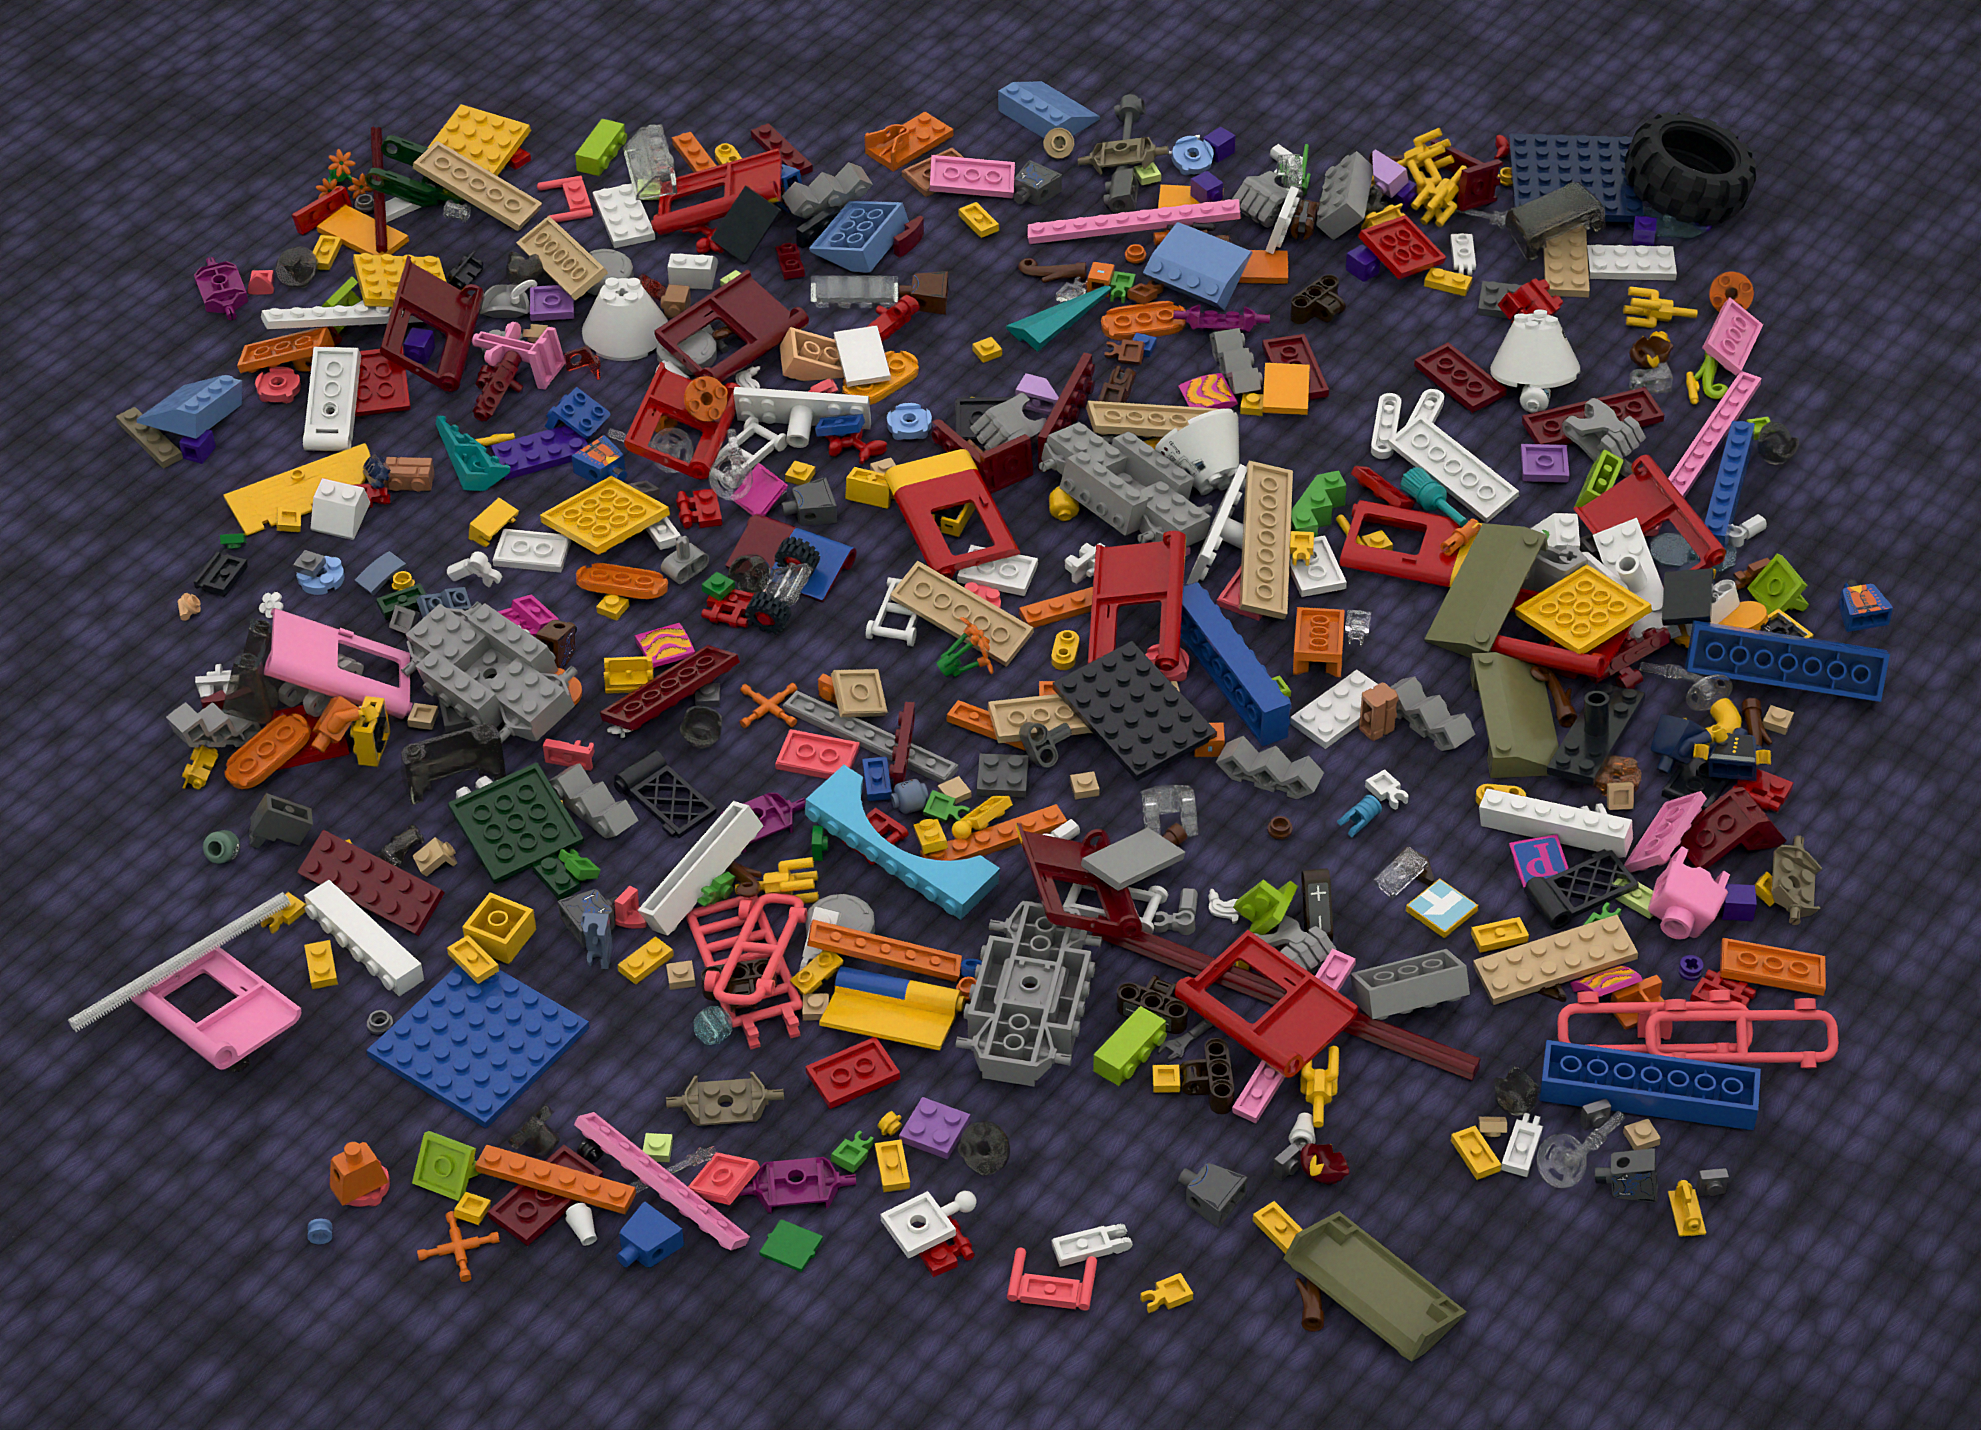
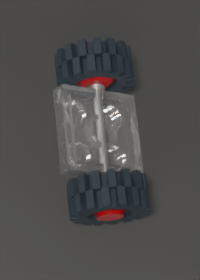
[745,537,820,634]

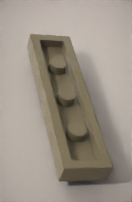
[116,407,183,469]

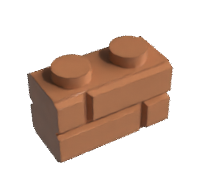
[384,457,434,492]
[1359,682,1399,741]

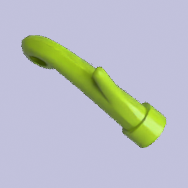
[1694,351,1728,400]

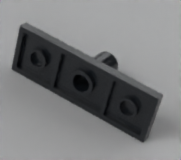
[1547,682,1645,785]

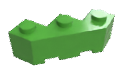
[1290,470,1346,537]

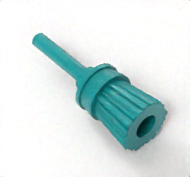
[1400,467,1468,527]

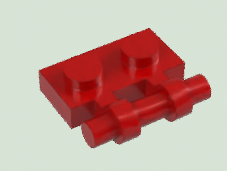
[676,488,722,528]
[701,589,754,628]
[1732,769,1794,812]
[1690,969,1757,1007]
[917,1216,975,1277]

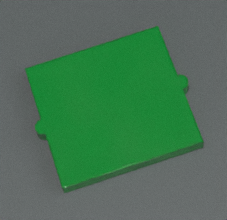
[759,1219,823,1272]

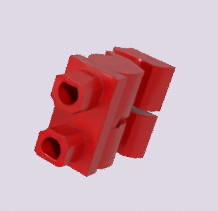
[1497,278,1563,323]

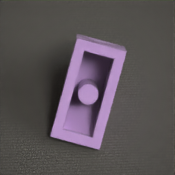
[1372,149,1409,198]
[1016,373,1059,415]

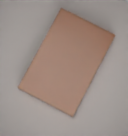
[902,148,964,197]

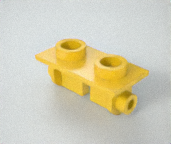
[1361,203,1405,229]
[182,745,218,789]
[790,950,844,996]
[1668,1180,1706,1237]

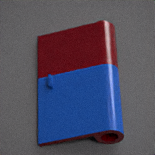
[725,514,857,603]

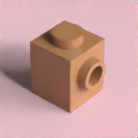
[661,284,691,318]

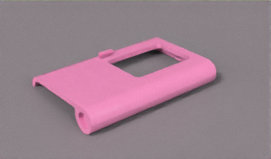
[264,608,413,719]
[131,945,301,1070]

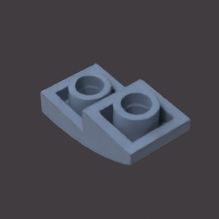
[355,551,407,596]
[416,587,471,618]

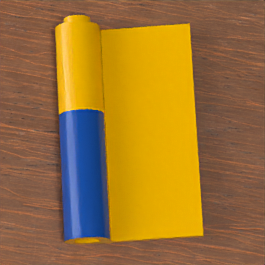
[819,966,965,1050]

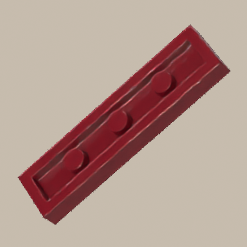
[751,123,813,176]
[889,702,915,787]

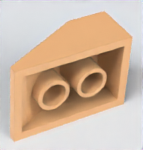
[779,327,844,381]

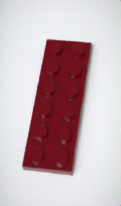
[1038,352,1095,472]
[1522,387,1665,445]
[600,645,740,731]
[297,830,445,936]

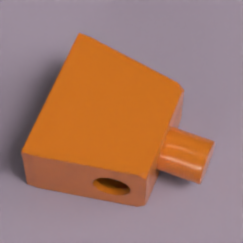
[330,1142,389,1206]

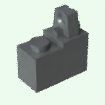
[249,793,313,849]

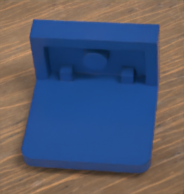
[544,387,610,439]

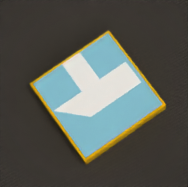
[1406,879,1478,938]

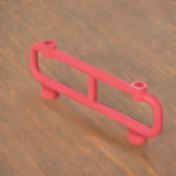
[704,893,807,1005]
[1557,990,1753,1053]
[1645,998,1839,1069]

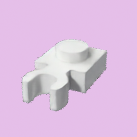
[1365,770,1408,810]

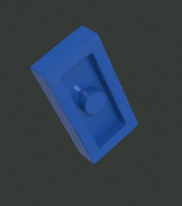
[815,414,865,437]
[862,757,892,801]

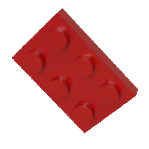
[805,1037,900,1109]

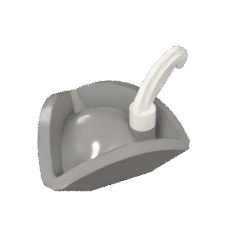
[479,280,537,318]

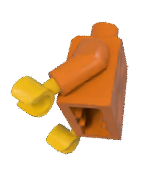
[311,696,379,753]

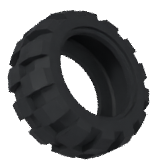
[1624,112,1756,226]

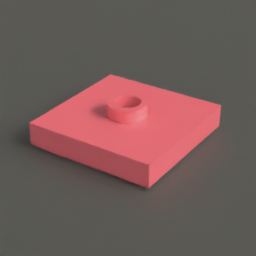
[688,1152,760,1205]

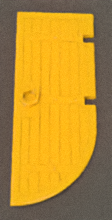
[224,443,371,536]

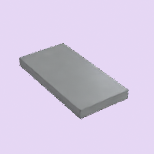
[1081,828,1185,891]

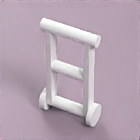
[709,416,788,488]
[866,577,919,646]
[1063,883,1168,934]

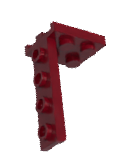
[1431,138,1503,212]
[931,419,1034,494]

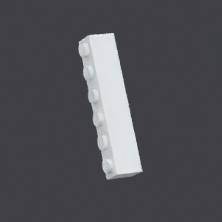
[1479,789,1633,858]
[638,801,763,936]
[304,880,424,997]

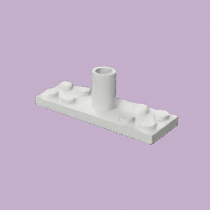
[733,387,871,448]
[1186,464,1247,585]
[1593,518,1681,639]

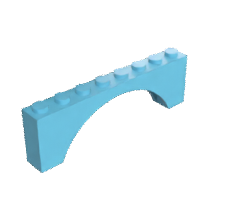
[805,765,1000,920]

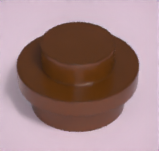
[1268,816,1293,839]

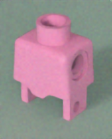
[1648,847,1730,939]

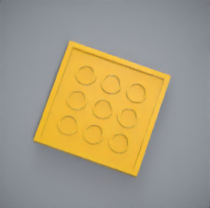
[428,104,531,176]
[353,253,446,307]
[540,476,670,555]
[1515,564,1652,655]

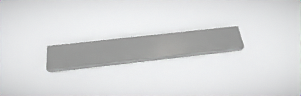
[783,690,958,784]

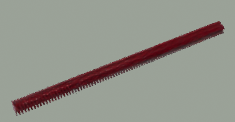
[371,126,388,253]

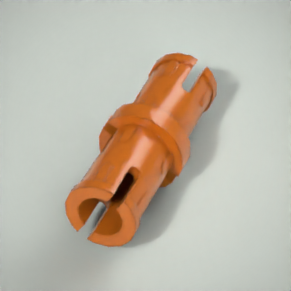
[1440,519,1481,556]

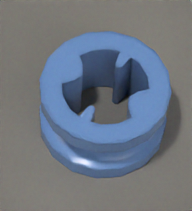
[308,1218,333,1244]

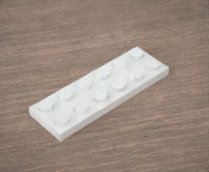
[1388,414,1519,523]

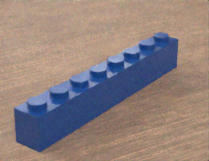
[1705,421,1755,550]

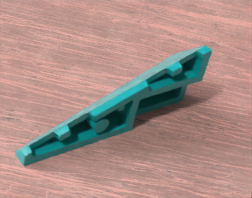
[1006,285,1111,352]
[435,416,511,491]

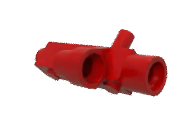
[867,295,920,342]

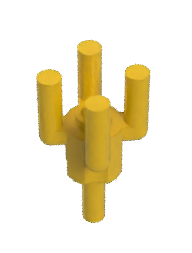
[1396,128,1454,172]
[1406,158,1443,219]
[1411,165,1467,227]
[1623,287,1698,328]
[735,857,819,905]
[1300,1046,1339,1128]

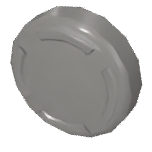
[586,249,634,296]
[657,329,717,375]
[805,894,875,955]

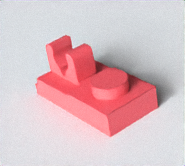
[543,739,595,771]

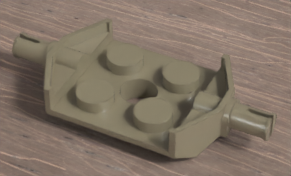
[1078,137,1169,175]
[1771,835,1822,925]
[666,1072,784,1126]

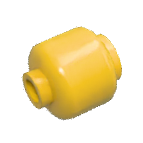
[1049,486,1079,521]

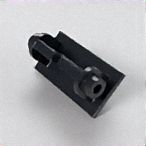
[447,250,484,290]

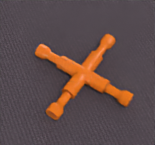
[739,683,798,729]
[417,1211,500,1282]

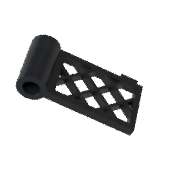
[614,750,717,838]
[1524,849,1639,930]

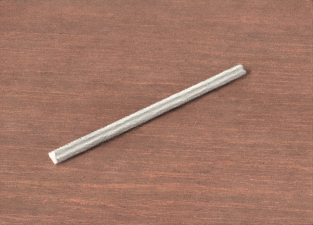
[68,892,291,1032]

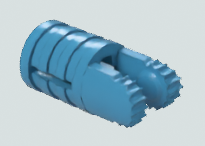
[1337,795,1382,838]

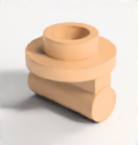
[177,593,201,621]

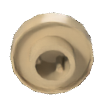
[1043,128,1074,159]
[522,324,548,344]

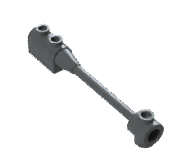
[1104,94,1146,213]

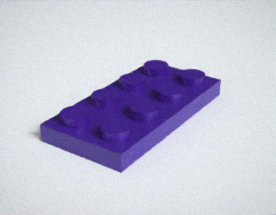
[491,425,588,480]

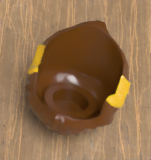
[1629,336,1674,369]

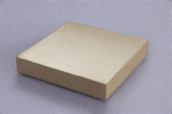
[831,669,887,717]

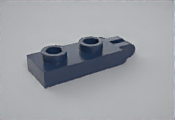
[363,453,391,489]

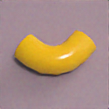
[1705,698,1742,745]

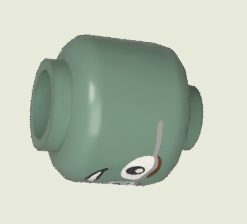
[203,830,240,864]

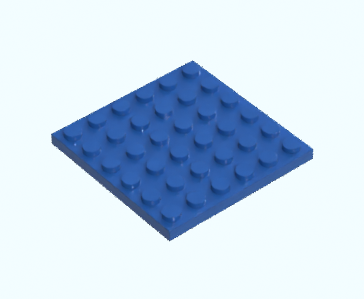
[367,965,590,1129]

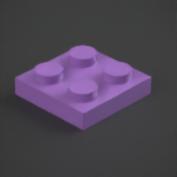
[530,285,574,321]
[1520,444,1569,482]
[899,1097,971,1160]

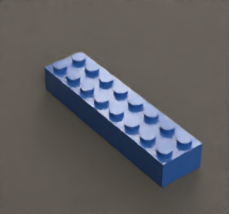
[1181,582,1292,747]
[1685,620,1890,702]
[1539,1040,1761,1130]

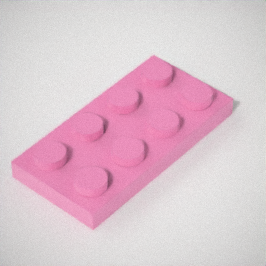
[929,155,1015,198]
[1702,298,1763,376]
[1624,791,1707,873]

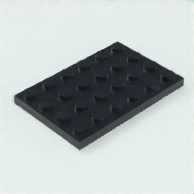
[1053,641,1217,781]

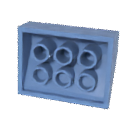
[998,81,1100,138]
[809,201,909,273]
[1143,222,1253,311]
[137,375,242,439]

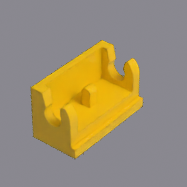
[845,467,894,509]
[468,498,519,547]
[604,656,654,694]

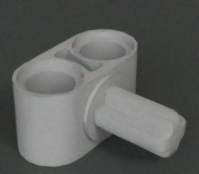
[661,536,709,584]

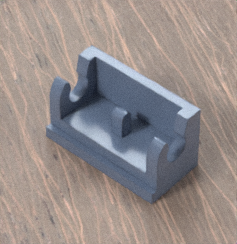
[582,913,613,969]

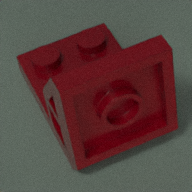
[1679,787,1787,870]

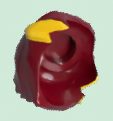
[1300,1143,1349,1185]

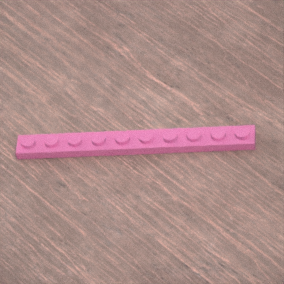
[1028,199,1241,244]
[1668,371,1762,498]

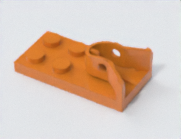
[865,112,953,172]
[237,326,335,373]
[1293,607,1345,677]

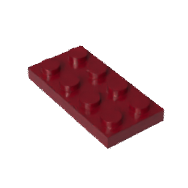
[1262,334,1329,400]
[1414,342,1507,413]
[488,1145,604,1246]

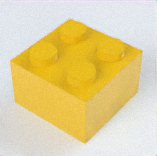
[462,893,536,964]

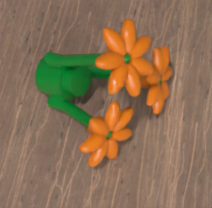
[316,149,373,199]
[936,617,993,677]

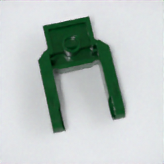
[365,135,461,207]

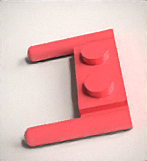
[537,176,593,223]
[1007,1248,1097,1310]

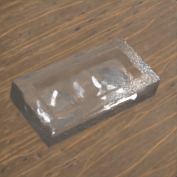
[1374,846,1428,899]

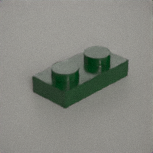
[376,584,427,620]
[532,855,581,900]

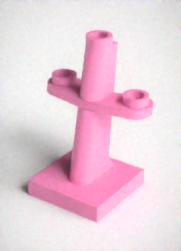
[472,322,566,390]

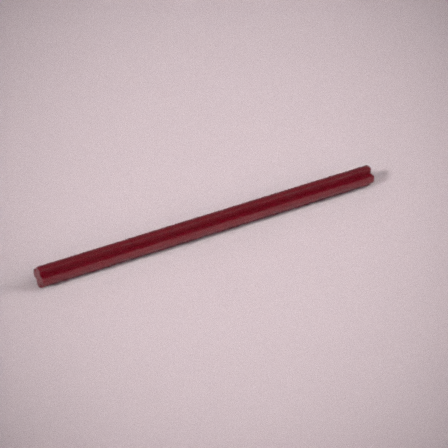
[1092,915,1481,1081]

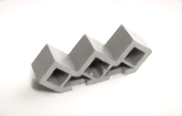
[782,162,873,219]
[1209,328,1263,395]
[1390,676,1476,751]
[166,702,262,747]
[1216,736,1324,799]
[549,763,639,839]

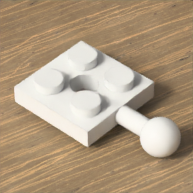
[880,1191,976,1259]

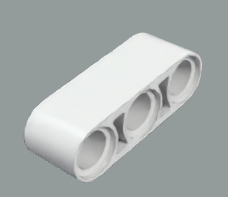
[1685,580,1740,636]

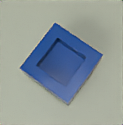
[1132,333,1157,358]

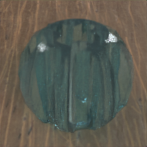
[694,1006,732,1045]

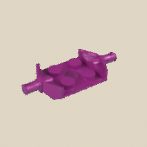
[194,257,249,320]
[1173,304,1270,333]
[721,792,806,853]
[738,1157,856,1214]

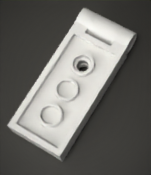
[303,347,361,451]

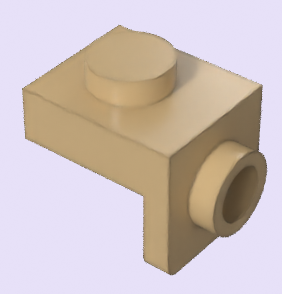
[413,837,457,877]

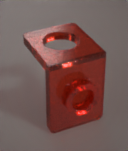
[638,273,666,301]
[564,345,601,380]

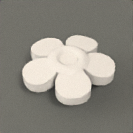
[259,592,283,618]
[607,725,633,738]

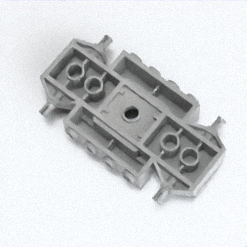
[1039,422,1213,547]
[401,601,578,744]
[956,901,1102,1086]

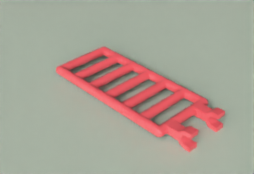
[685,895,803,1050]

